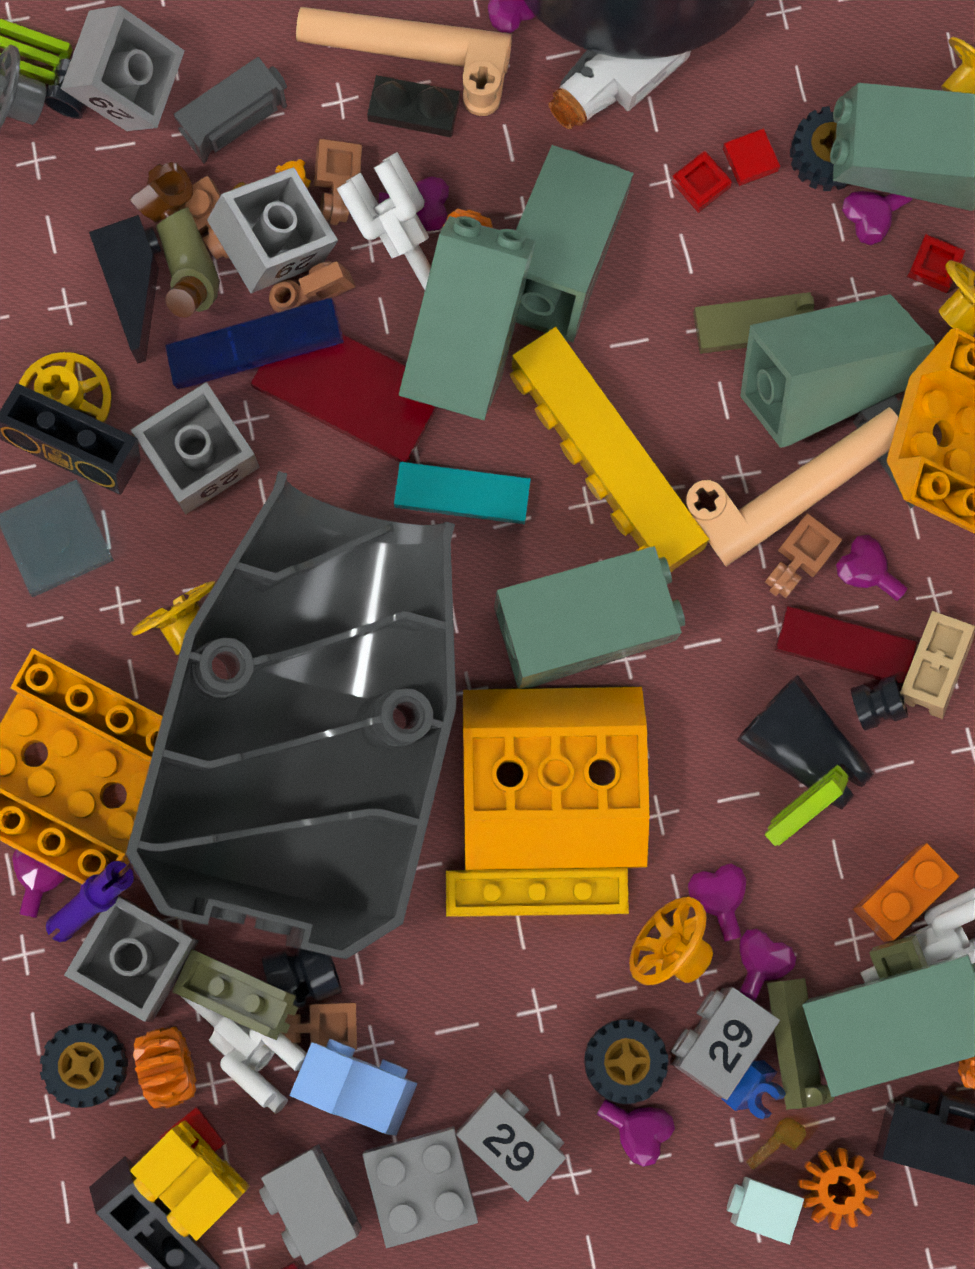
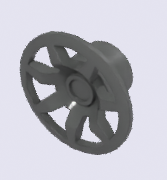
[0,45,46,129]

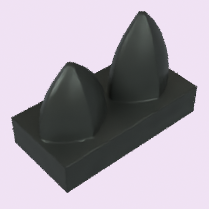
[367,75,460,137]

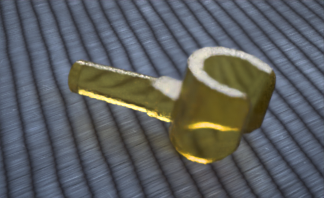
[746,1118,806,1170]

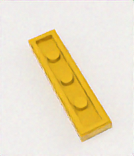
[446,868,629,917]

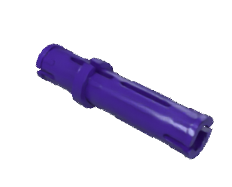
[46,861,134,942]

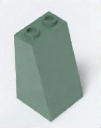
[830,83,975,211]
[516,145,634,342]
[399,216,536,420]
[740,294,935,448]
[494,546,685,689]
[802,954,975,1097]

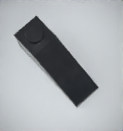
[89,215,162,364]
[89,1156,222,1269]

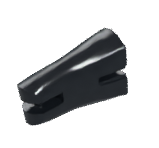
[737,675,874,810]

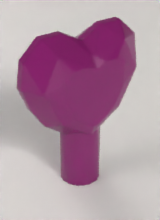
[488,0,536,33]
[379,176,449,231]
[842,191,912,246]
[836,535,908,601]
[12,849,66,918]
[688,863,747,942]
[739,928,796,1002]
[596,1099,675,1167]

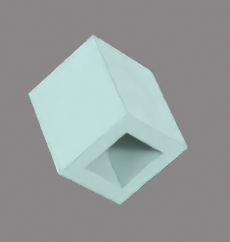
[727,1176,804,1245]

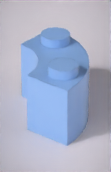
[289,1038,418,1135]

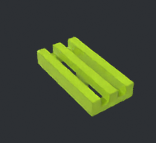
[0,19,73,85]
[764,765,849,846]

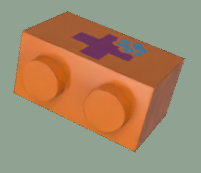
[852,843,960,942]

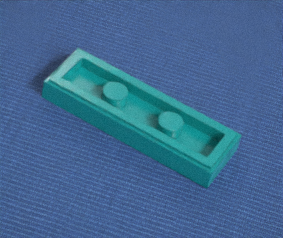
[394,462,531,525]

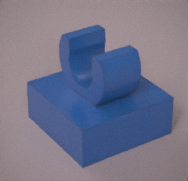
[721,1060,786,1119]

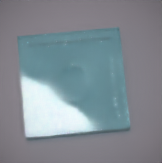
[0,479,114,597]

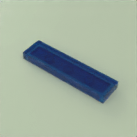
[165,297,344,390]

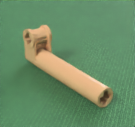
[296,7,512,116]
[687,407,898,567]

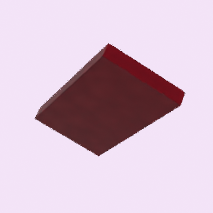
[251,311,438,463]

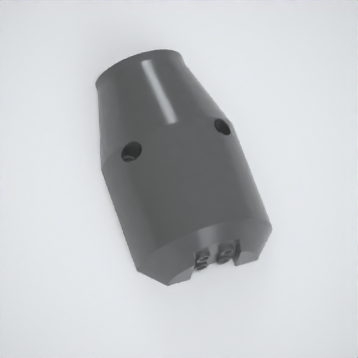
[125,471,456,959]

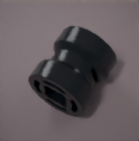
[44,59,87,119]
[851,675,908,731]

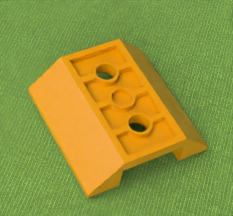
[886,328,975,534]
[0,648,162,884]
[463,687,650,870]

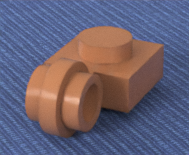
[314,139,362,226]
[179,176,229,260]
[269,261,356,316]
[765,513,842,598]
[281,1003,357,1050]

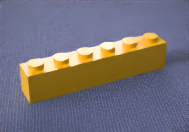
[510,327,709,572]

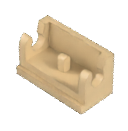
[900,611,975,719]

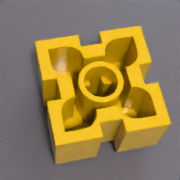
[130,1120,250,1241]

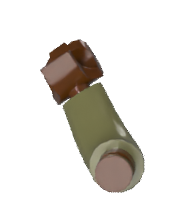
[129,162,220,318]

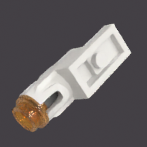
[548,50,691,130]

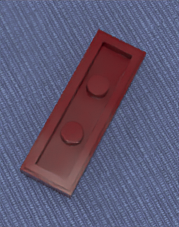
[774,606,917,686]

